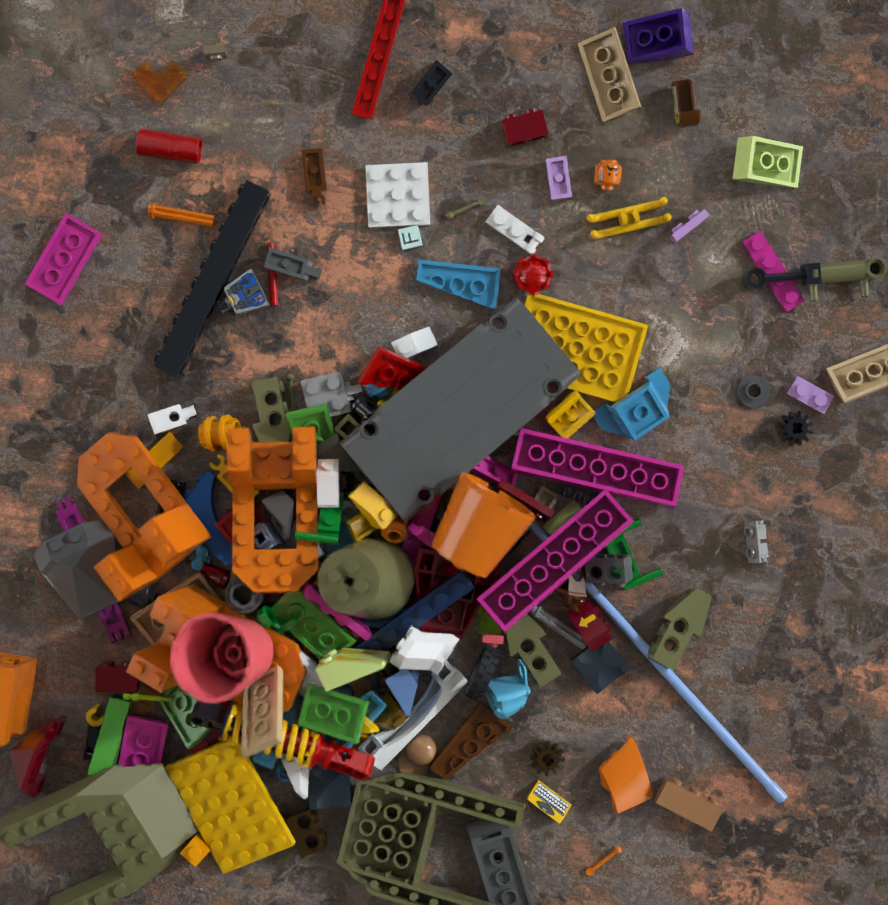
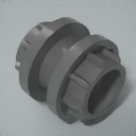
[225,577,265,613]

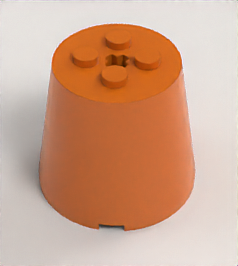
[432,472,536,578]

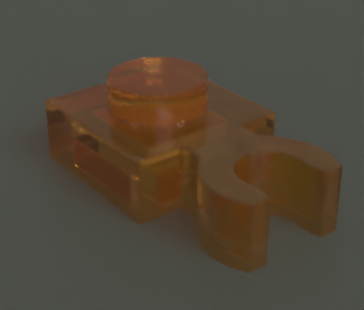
[131,683,161,718]

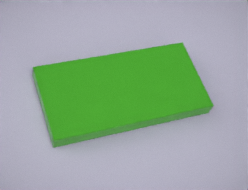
[269,588,357,659]

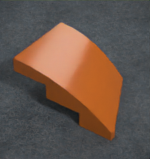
[598,736,653,814]

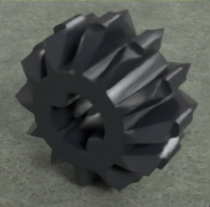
[777,411,813,446]

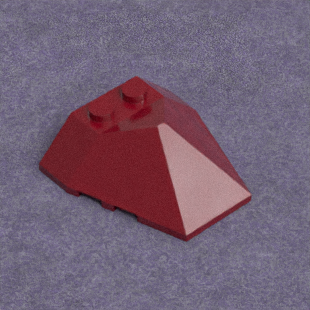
[414,546,501,640]
[10,715,66,798]

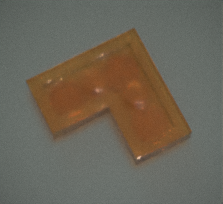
[130,60,190,105]

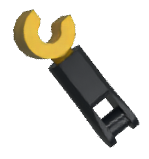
[83,704,105,761]

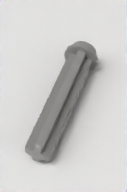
[529,605,587,649]

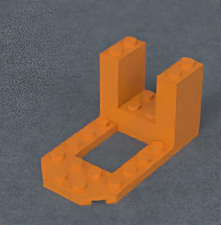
[227,427,318,593]
[77,432,212,601]
[126,584,308,712]
[0,652,38,748]

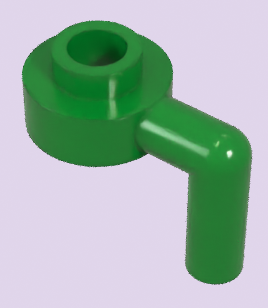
[256,605,299,633]

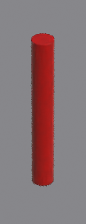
[266,243,278,306]

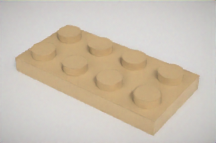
[241,666,283,757]

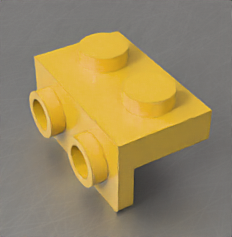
[545,390,596,439]

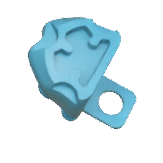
[486,659,530,720]

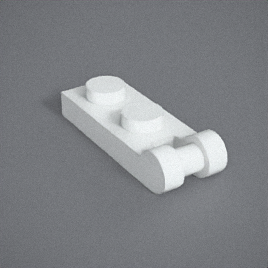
[486,205,545,254]

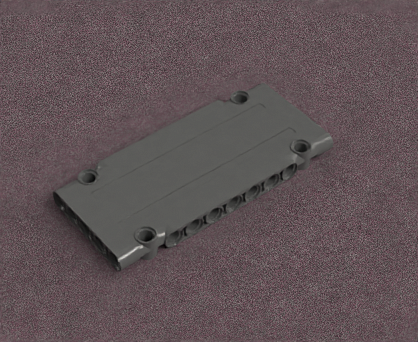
[339,298,581,523]

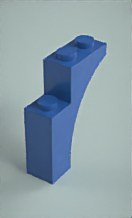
[184,471,232,566]

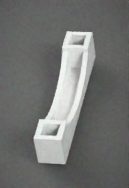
[358,661,469,770]

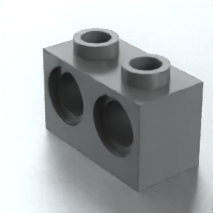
[585,554,633,587]

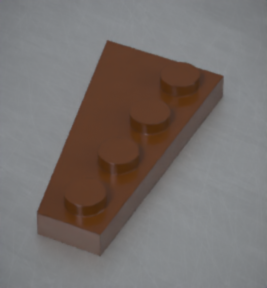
[429,701,513,780]

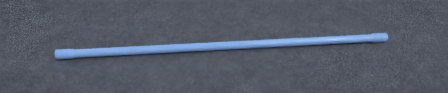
[530,520,788,804]

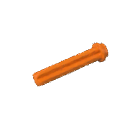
[148,202,215,227]

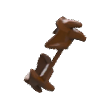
[556,565,587,612]

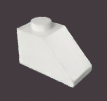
[391,327,438,359]
[317,459,341,508]

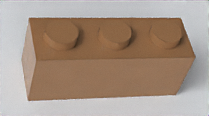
[654,777,723,832]

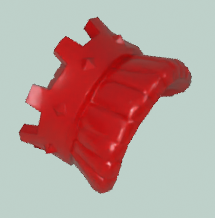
[512,253,554,296]

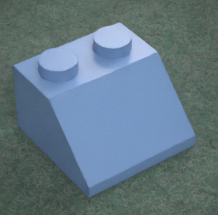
[385,669,420,716]

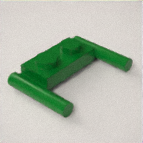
[295,492,345,544]
[606,518,663,591]

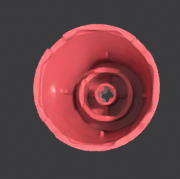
[170,613,273,703]

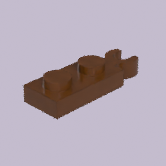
[301,148,327,207]

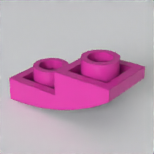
[407,523,436,550]

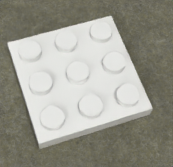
[366,162,430,228]

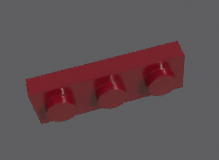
[492,479,555,523]

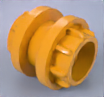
[198,415,241,452]

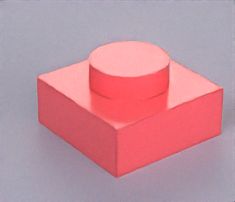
[482,632,504,647]

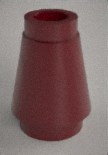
[200,564,231,590]

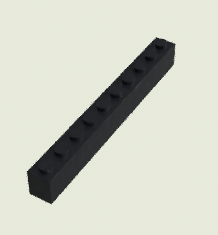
[154,180,271,378]

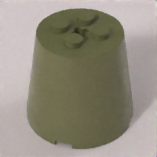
[318,536,415,620]

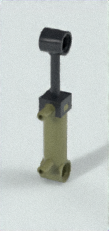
[742,258,887,302]

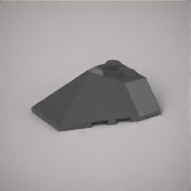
[34,520,119,620]

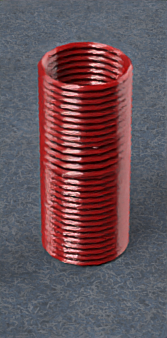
[136,129,203,164]

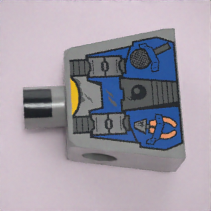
[217,269,270,316]

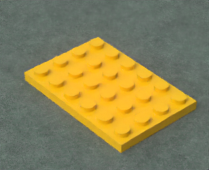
[525,292,648,403]
[165,739,296,874]

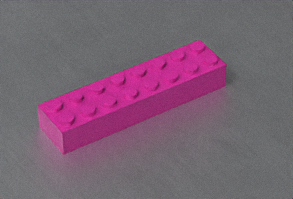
[510,428,684,509]
[477,489,634,633]

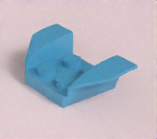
[593,367,670,441]

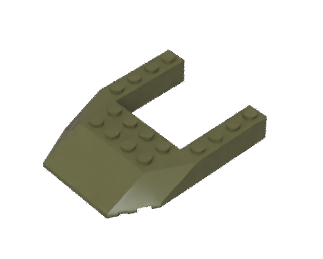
[0,763,199,905]
[337,772,526,905]

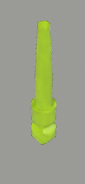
[122,692,172,702]

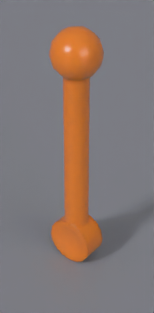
[586,846,622,876]

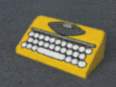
[526,780,571,824]

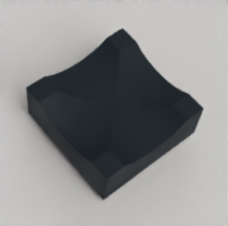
[570,642,630,694]
[308,765,352,810]

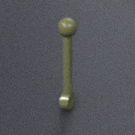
[445,197,486,220]
[286,373,296,412]

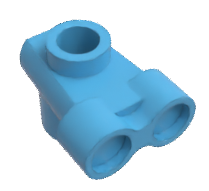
[189,545,213,570]

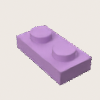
[545,156,572,201]
[669,209,710,244]
[786,376,834,414]

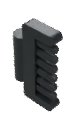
[556,483,599,505]

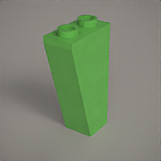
[87,695,134,775]

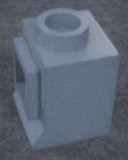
[254,522,285,550]

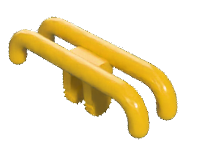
[586,197,671,239]

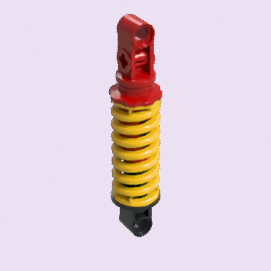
[189,700,375,781]

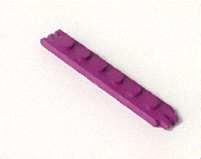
[56,497,132,644]

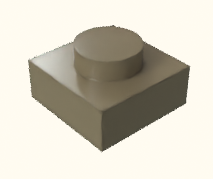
[203,44,228,62]
[534,485,560,509]

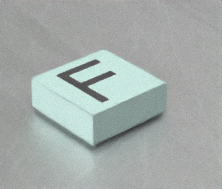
[398,225,423,250]

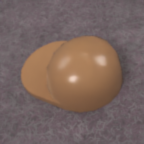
[398,734,437,776]

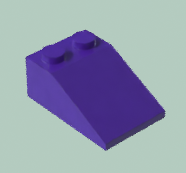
[623,8,694,64]

